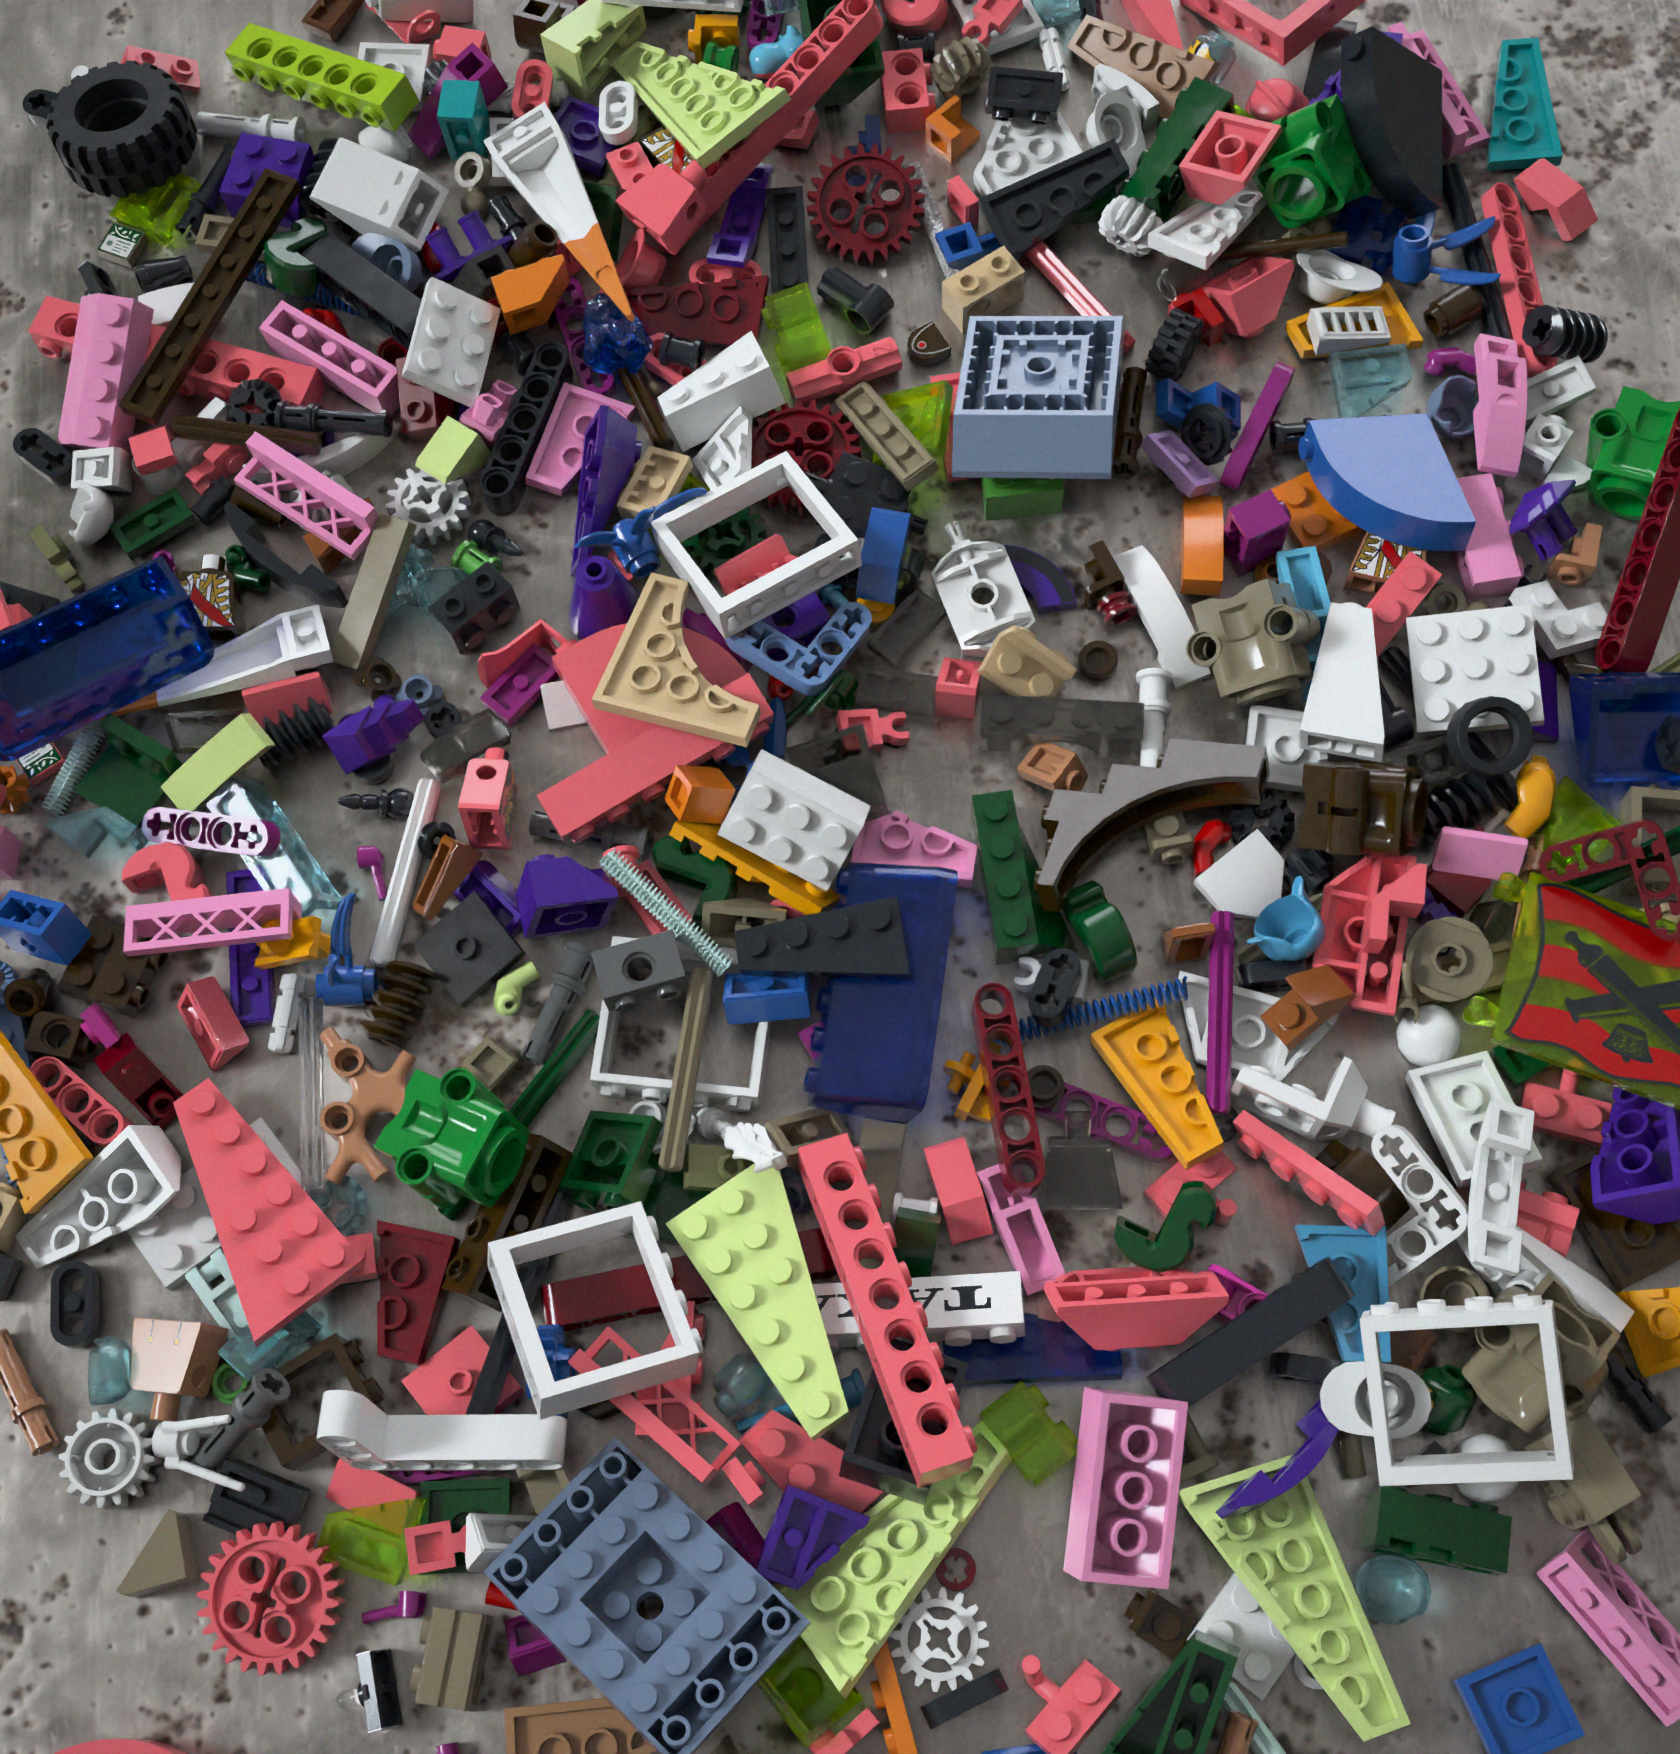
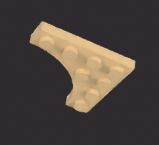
[592,572,761,747]

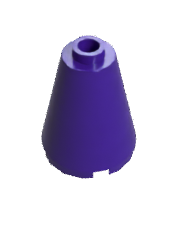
[569,556,640,641]

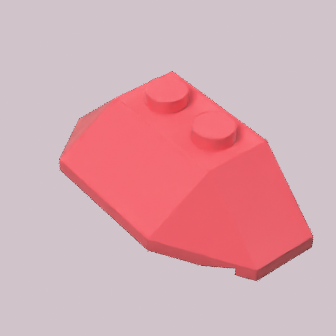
[1312,854,1417,1016]
[1044,1267,1229,1351]

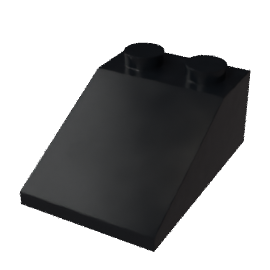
[839,1339,969,1506]

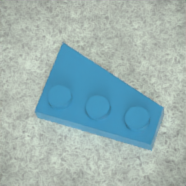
[1294,1225,1391,1363]

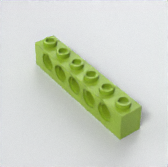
[224,22,419,132]

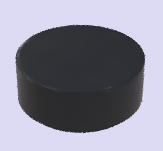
[354,755,393,785]

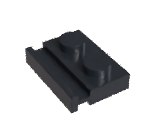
[202,1457,311,1535]

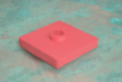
[401,1325,525,1415]

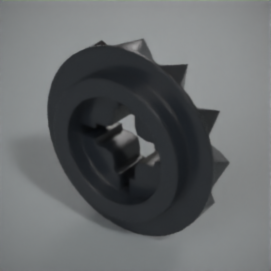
[224,379,282,427]
[1182,402,1237,466]
[1229,791,1295,850]

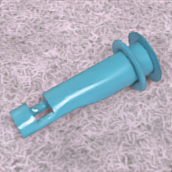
[817,584,870,637]

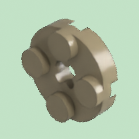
[1404,917,1493,1002]

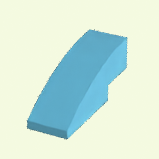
[1276,546,1331,674]

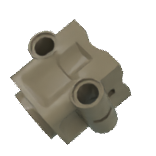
[1186,578,1320,705]
[1462,1272,1621,1434]

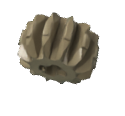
[930,36,993,98]

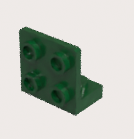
[75,712,183,831]

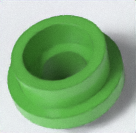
[211,1360,255,1405]

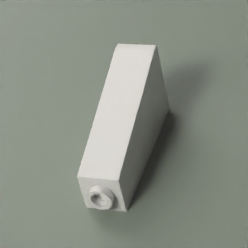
[1300,602,1385,763]

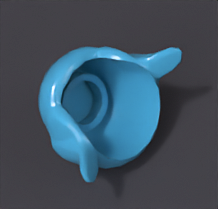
[1247,876,1325,961]

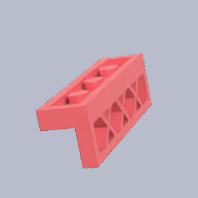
[568,1326,742,1487]

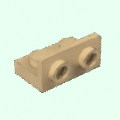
[616,445,693,520]
[977,625,1077,716]

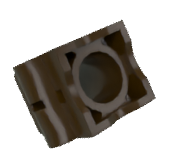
[1297,759,1428,857]

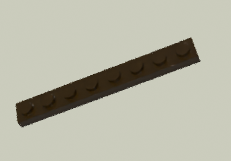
[119,168,301,426]

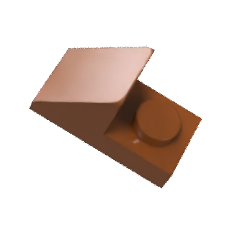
[1260,964,1356,1051]

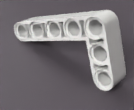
[316,1390,567,1471]

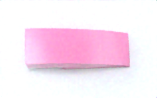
[976,1163,1065,1296]

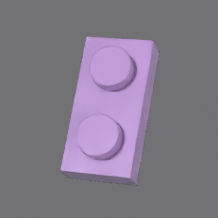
[1140,430,1220,498]

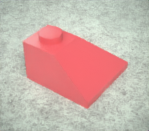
[1179,110,1283,205]
[1194,256,1295,338]

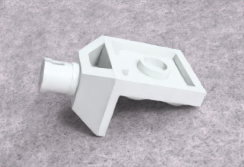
[1231,1056,1396,1142]

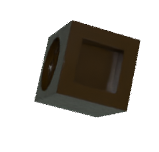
[23,1010,97,1070]

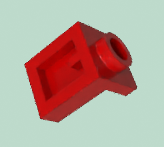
[1167,287,1225,348]

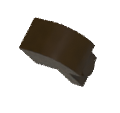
[513,0,576,54]
[1315,1139,1410,1232]

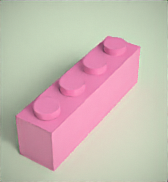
[259,300,400,415]

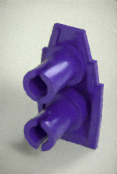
[425,210,513,284]
[1509,479,1578,561]
[322,695,425,775]

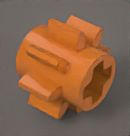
[0,765,31,814]

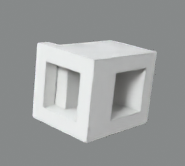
[1519,414,1574,481]

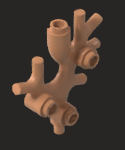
[319,1027,417,1186]

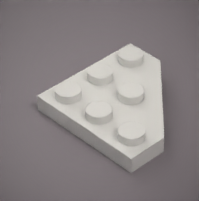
[973,112,1083,197]

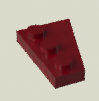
[377,1220,461,1366]

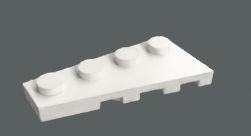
[1148,177,1268,270]

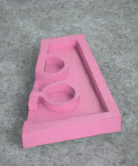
[525,382,635,496]
[850,796,978,888]

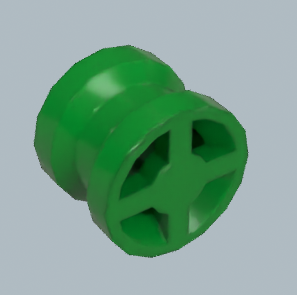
[703,41,739,73]

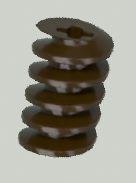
[358,960,439,1053]

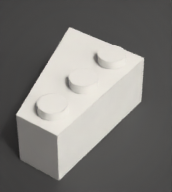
[657,331,786,452]

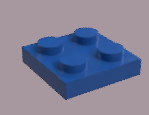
[1453,1643,1585,1754]

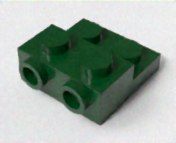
[558,1110,663,1211]

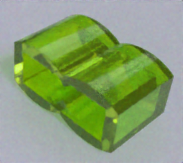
[761,281,832,371]
[978,1381,1078,1489]

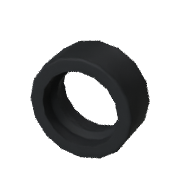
[1446,696,1533,776]

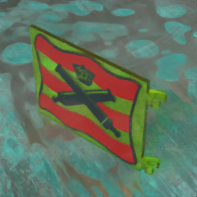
[1462,872,1680,1110]

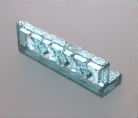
[207,777,342,918]

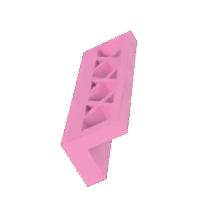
[1387,22,1490,158]
[234,431,379,560]
[123,888,302,957]
[1536,1528,1680,1727]

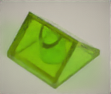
[756,1636,864,1748]

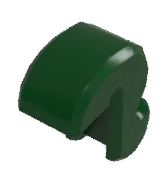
[264,218,328,297]
[652,835,738,931]
[1061,880,1138,984]
[1114,1180,1217,1273]

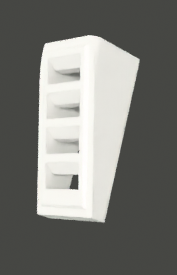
[1306,306,1391,355]

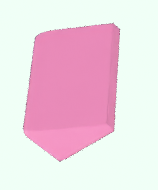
[1432,826,1528,882]

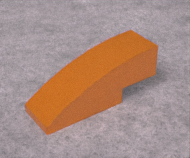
[1180,494,1224,596]

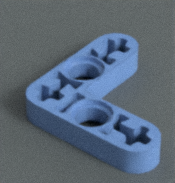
[725,602,872,696]

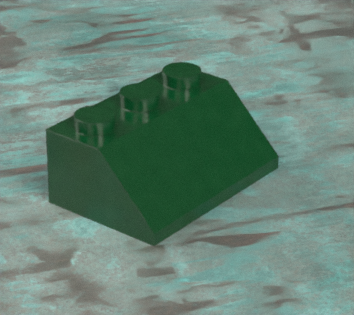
[798,0,885,108]

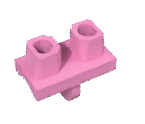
[459,380,518,447]

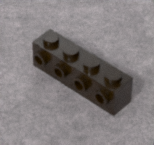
[441,1133,573,1313]

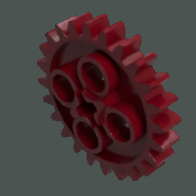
[806,143,926,266]
[751,398,862,515]

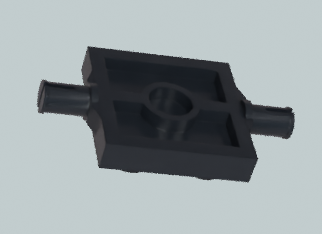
[805,451,928,538]

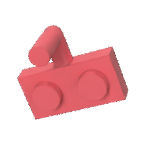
[1519,1058,1612,1148]
[1143,1151,1237,1225]
[1022,1655,1122,1754]

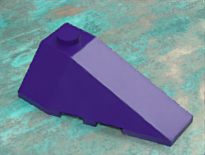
[570,405,642,577]
[1590,1046,1680,1224]

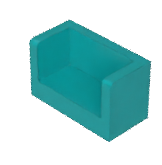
[437,79,490,161]

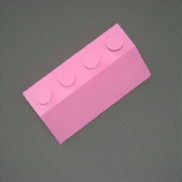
[57,293,154,453]
[1063,1387,1188,1589]

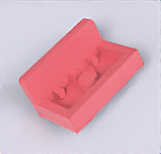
[713,534,798,596]

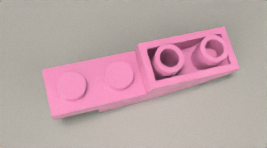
[1473,333,1527,478]

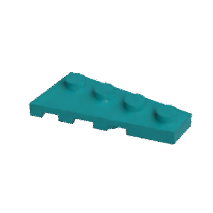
[1486,37,1563,171]

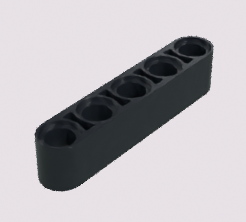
[300,233,422,350]
[480,341,573,516]
[1146,1256,1355,1407]

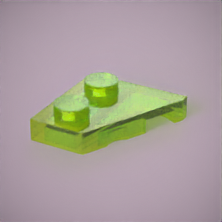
[1542,775,1621,870]
[317,1496,426,1586]

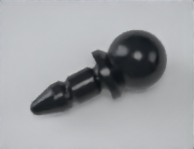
[468,519,523,556]
[338,788,414,820]

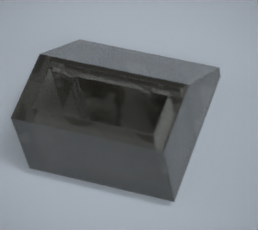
[786,723,892,822]

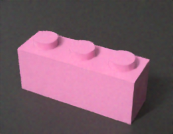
[1452,473,1524,601]

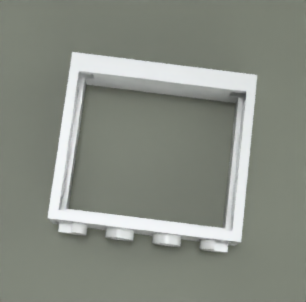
[651,451,862,639]
[590,936,772,1112]
[487,1201,703,1420]
[1360,1294,1574,1486]

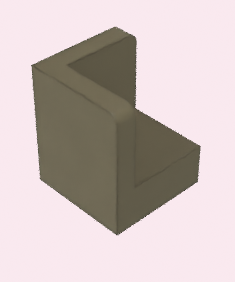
[516,1456,574,1515]

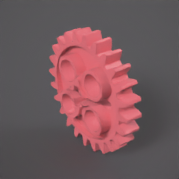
[196,1521,345,1676]

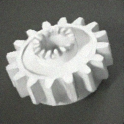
[58,1408,161,1510]

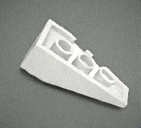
[15,1125,182,1269]
[1456,1225,1635,1334]

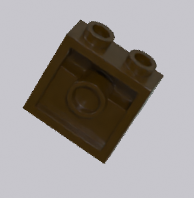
[57,915,169,1019]

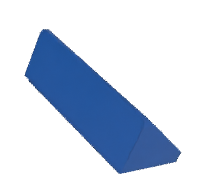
[723,973,811,1024]

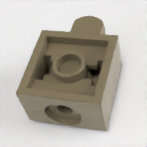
[1519,1412,1642,1564]

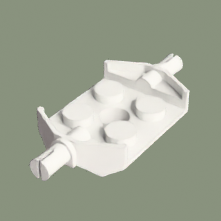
[931,521,1036,658]

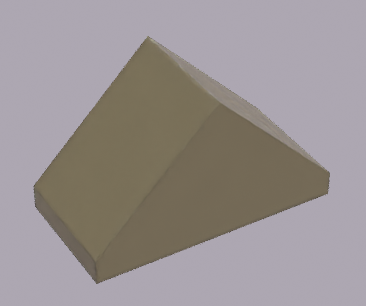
[701,897,787,948]
[116,1509,200,1598]

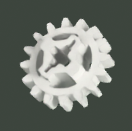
[386,468,471,545]
[889,1587,989,1693]

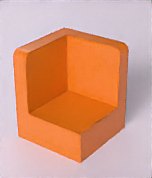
[926,95,980,163]
[664,765,736,824]

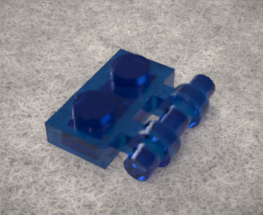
[1326,196,1406,276]

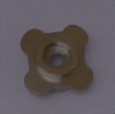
[354,657,401,702]

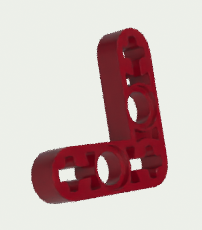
[1539,819,1680,941]

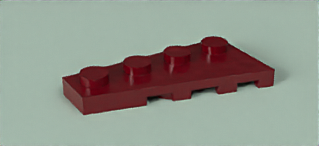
[610,275,770,348]

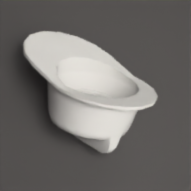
[1086,90,1147,178]
[1296,250,1383,306]
[1320,1361,1431,1439]

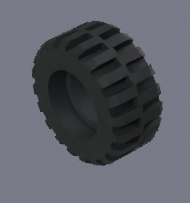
[47,60,197,198]

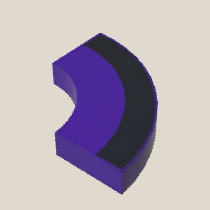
[1004,545,1077,614]

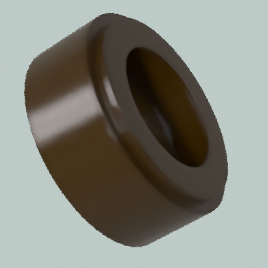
[1078,641,1118,681]

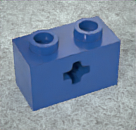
[0,890,92,966]

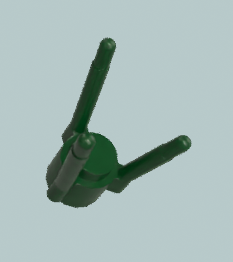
[786,669,858,770]

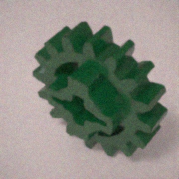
[683,506,767,581]

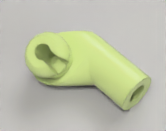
[494,960,541,1016]

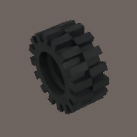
[1145,308,1204,382]

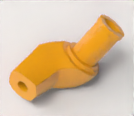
[1503,756,1556,840]

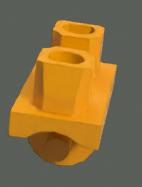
[254,916,331,970]
[943,1041,1011,1124]

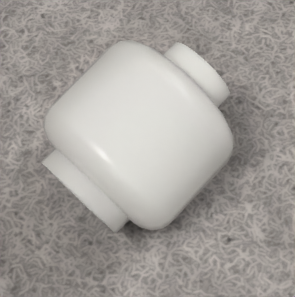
[358,125,413,163]

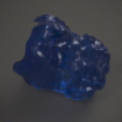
[582,293,653,375]

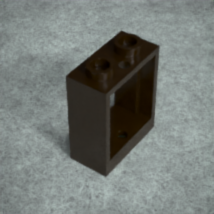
[242,1333,386,1471]

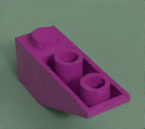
[408,42,509,160]

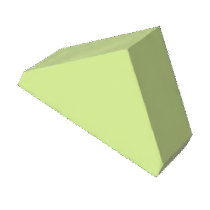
[415,416,491,484]

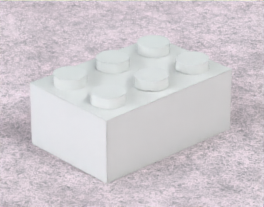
[717,749,871,891]

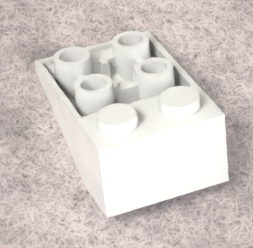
[309,137,449,253]

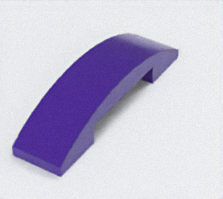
[707,163,773,268]
[1215,1398,1339,1519]

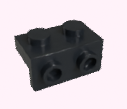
[985,66,1063,125]
[428,562,520,655]

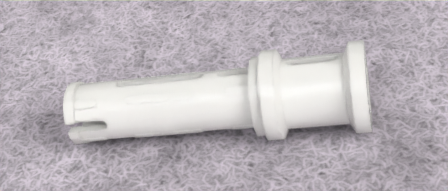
[195,111,307,143]
[1135,668,1172,768]

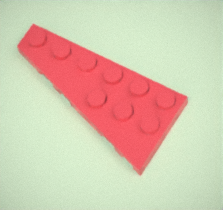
[173,1078,364,1347]

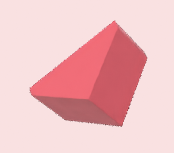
[935,657,982,720]

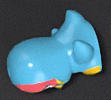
[749,25,804,79]

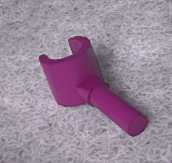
[357,845,387,901]
[361,1591,426,1624]

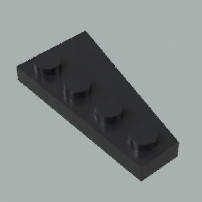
[979,139,1130,260]
[734,896,913,980]

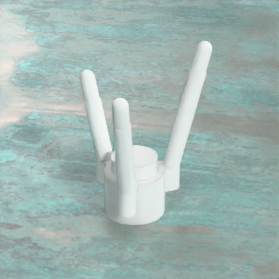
[152,1415,249,1492]

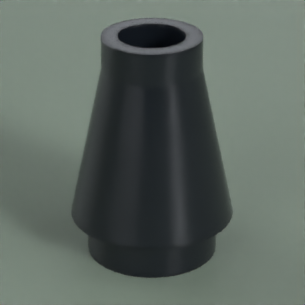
[133,255,193,294]

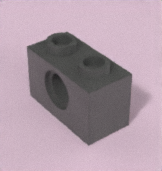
[591,929,689,1012]

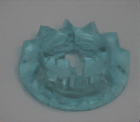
[305,1175,369,1236]

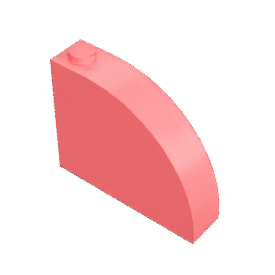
[552,623,747,755]

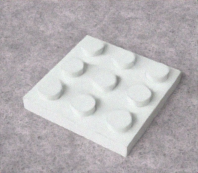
[1406,604,1544,737]

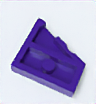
[754,1484,870,1591]

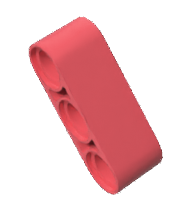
[29,1056,134,1149]

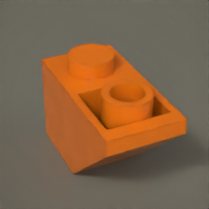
[491,254,570,335]

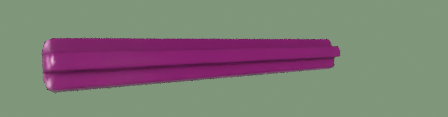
[1206,911,1235,1115]

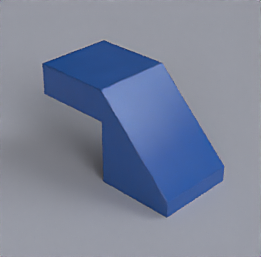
[935,222,1017,271]
[1156,377,1241,432]
[856,507,911,604]

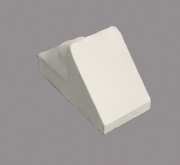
[71,447,134,493]

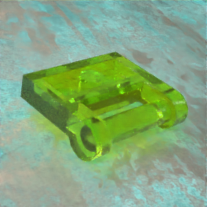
[109,173,201,247]

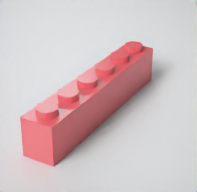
[537,673,774,844]

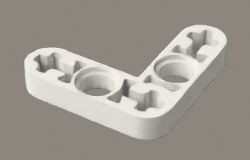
[1371,1125,1468,1287]

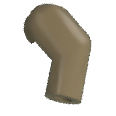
[1339,1431,1367,1478]

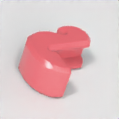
[881,0,948,36]
[122,842,214,901]

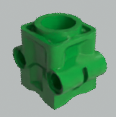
[1252,94,1371,228]
[1586,386,1680,521]
[374,1068,529,1209]

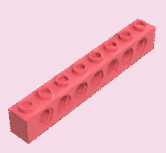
[28,295,326,414]
[797,1133,977,1488]

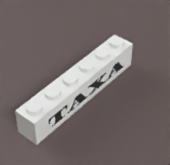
[813,1271,1026,1354]

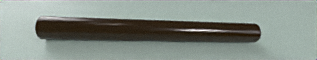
[1215,231,1349,261]

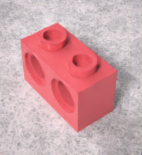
[880,48,936,134]

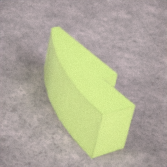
[161,713,275,811]

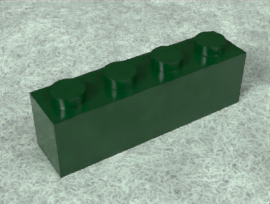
[1117,76,1235,224]
[971,790,1078,965]

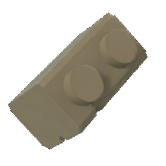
[410,1607,493,1712]

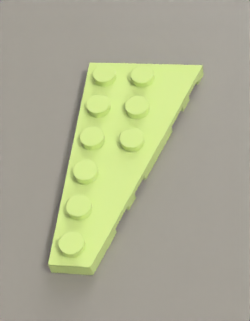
[610,41,791,169]
[666,1163,850,1441]
[773,1421,1012,1699]
[1178,1454,1411,1742]

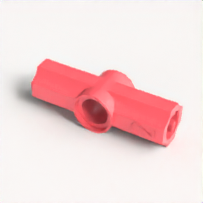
[785,337,902,404]

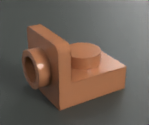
[1547,523,1603,586]
[1017,738,1088,792]

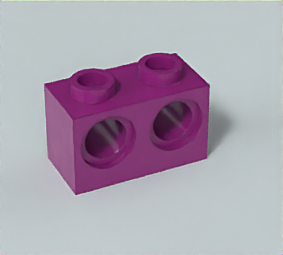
[1224,489,1291,577]

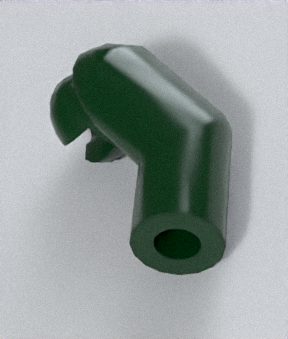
[225,545,271,592]

